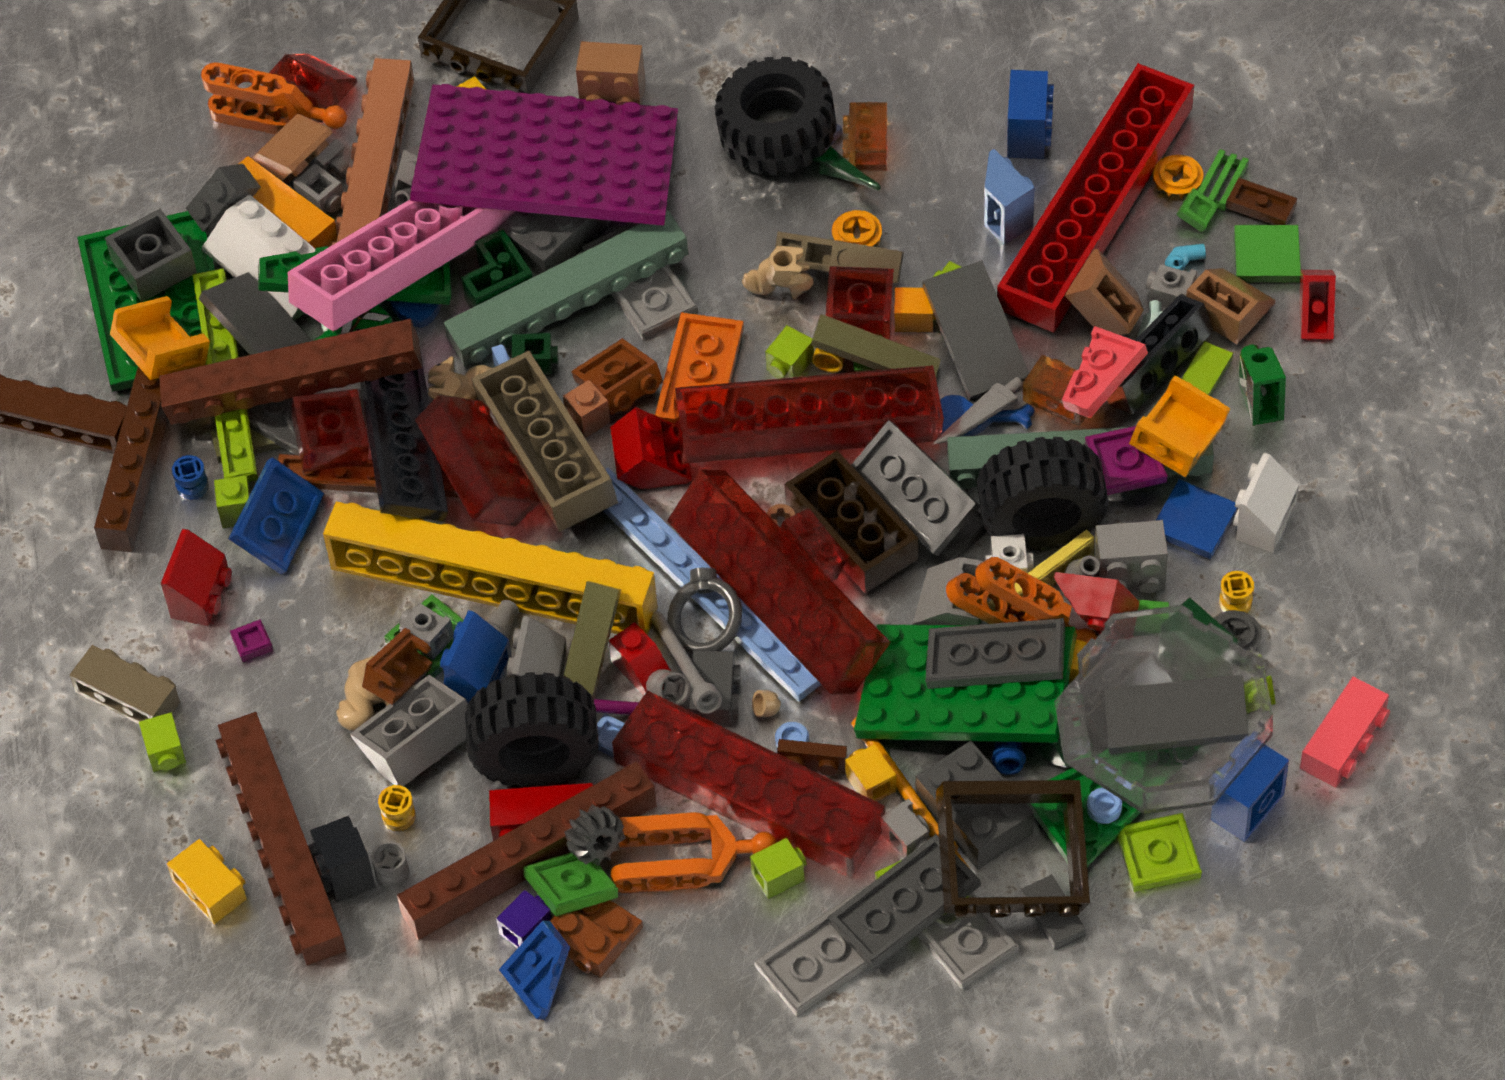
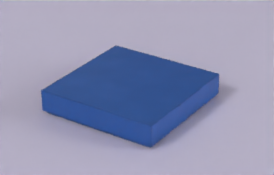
[1155,479,1238,560]

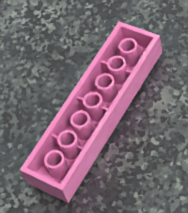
[288,199,515,332]

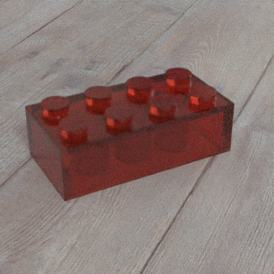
[415,395,540,526]

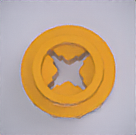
[1153,154,1204,199]
[832,210,882,246]

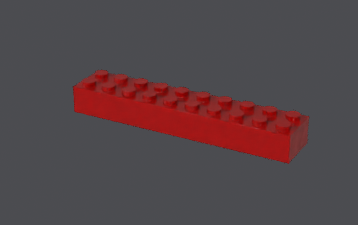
[997,63,1194,333]

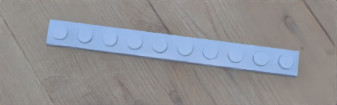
[603,467,824,702]

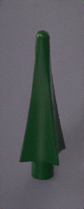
[812,146,881,191]

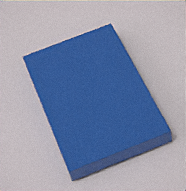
[228,457,325,575]

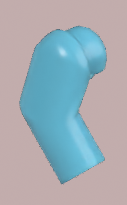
[1165,243,1206,270]

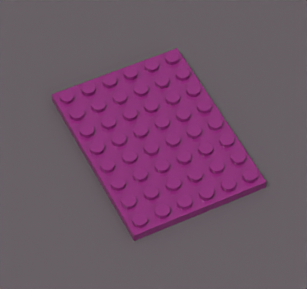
[410,84,678,226]

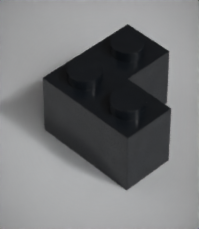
[308,816,376,902]

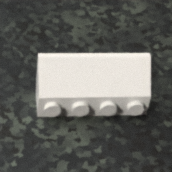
[202,194,316,321]

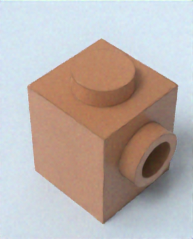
[563,380,611,438]

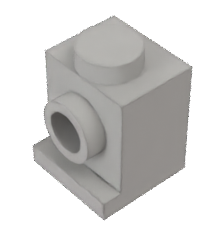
[293,163,343,213]
[1146,264,1197,308]
[399,603,453,660]
[881,798,930,859]

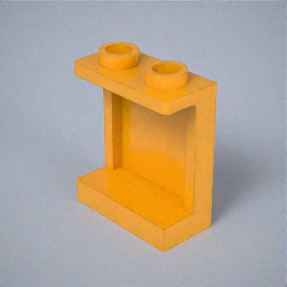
[110,296,210,380]
[1129,376,1230,478]

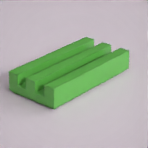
[1198,149,1249,211]

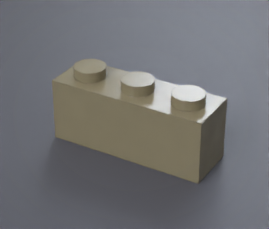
[69,645,180,724]

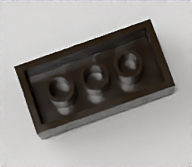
[784,450,918,594]

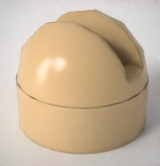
[752,690,781,717]

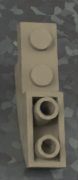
[775,231,904,283]

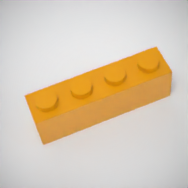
[238,156,338,249]

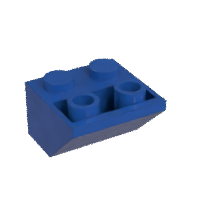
[440,610,512,703]

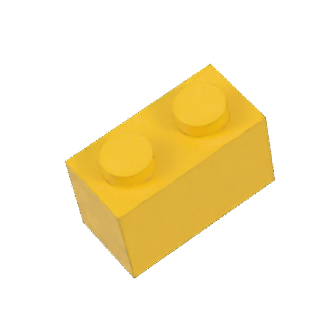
[166,839,247,925]

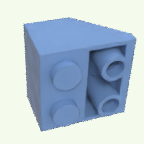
[984,149,1035,245]

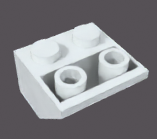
[1233,453,1299,553]

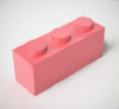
[1300,676,1390,788]

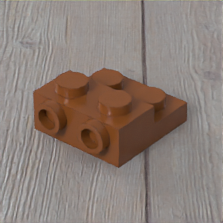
[571,338,663,415]
[550,900,643,978]

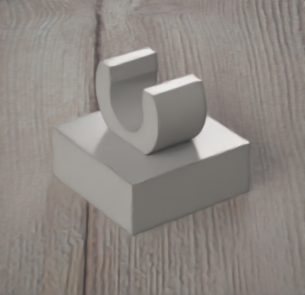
[313,139,349,180]

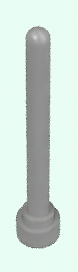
[651,611,722,714]

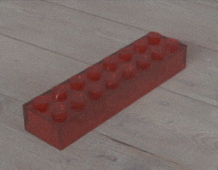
[673,365,944,464]
[667,469,890,695]
[612,690,886,879]

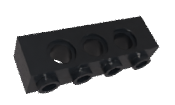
[1107,294,1214,415]

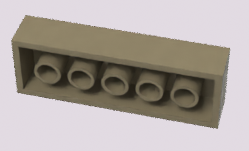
[471,351,618,532]

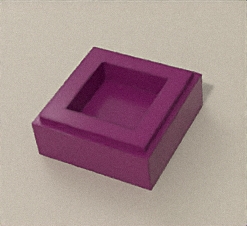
[230,619,274,663]

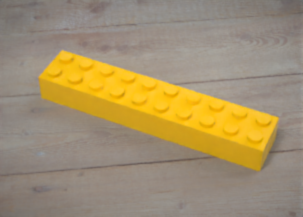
[323,501,658,635]

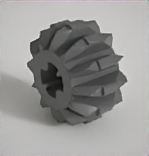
[564,804,626,866]

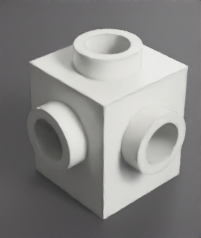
[985,534,1034,579]

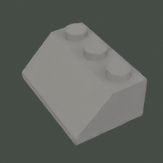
[350,675,468,786]

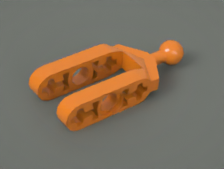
[201,62,347,134]
[946,557,1098,654]
[611,812,777,893]

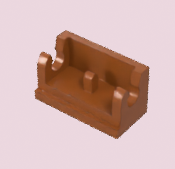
[362,628,432,705]

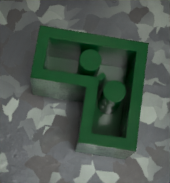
[461,229,533,308]

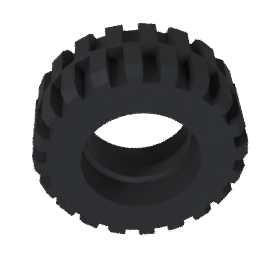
[714,56,837,175]
[977,437,1109,550]
[465,672,599,787]

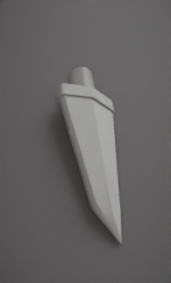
[932,377,1024,445]

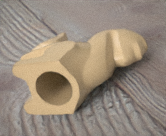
[742,246,814,300]
[428,356,492,417]
[336,655,390,731]

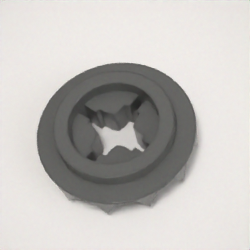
[1214,610,1262,658]

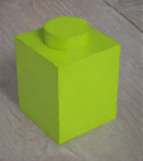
[765,325,814,384]
[214,475,251,529]
[139,712,186,772]
[750,838,807,899]

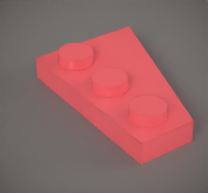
[1062,326,1148,418]

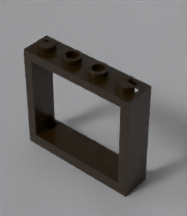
[418,0,579,94]
[936,780,1090,918]

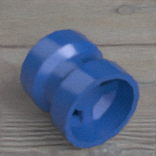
[172,455,209,500]

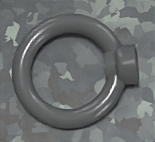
[667,568,742,655]

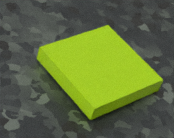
[1117,813,1202,892]

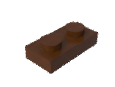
[1226,178,1297,225]
[777,739,848,776]

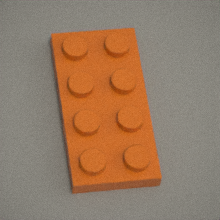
[655,312,744,429]

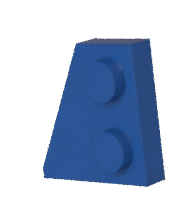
[499,921,570,1020]

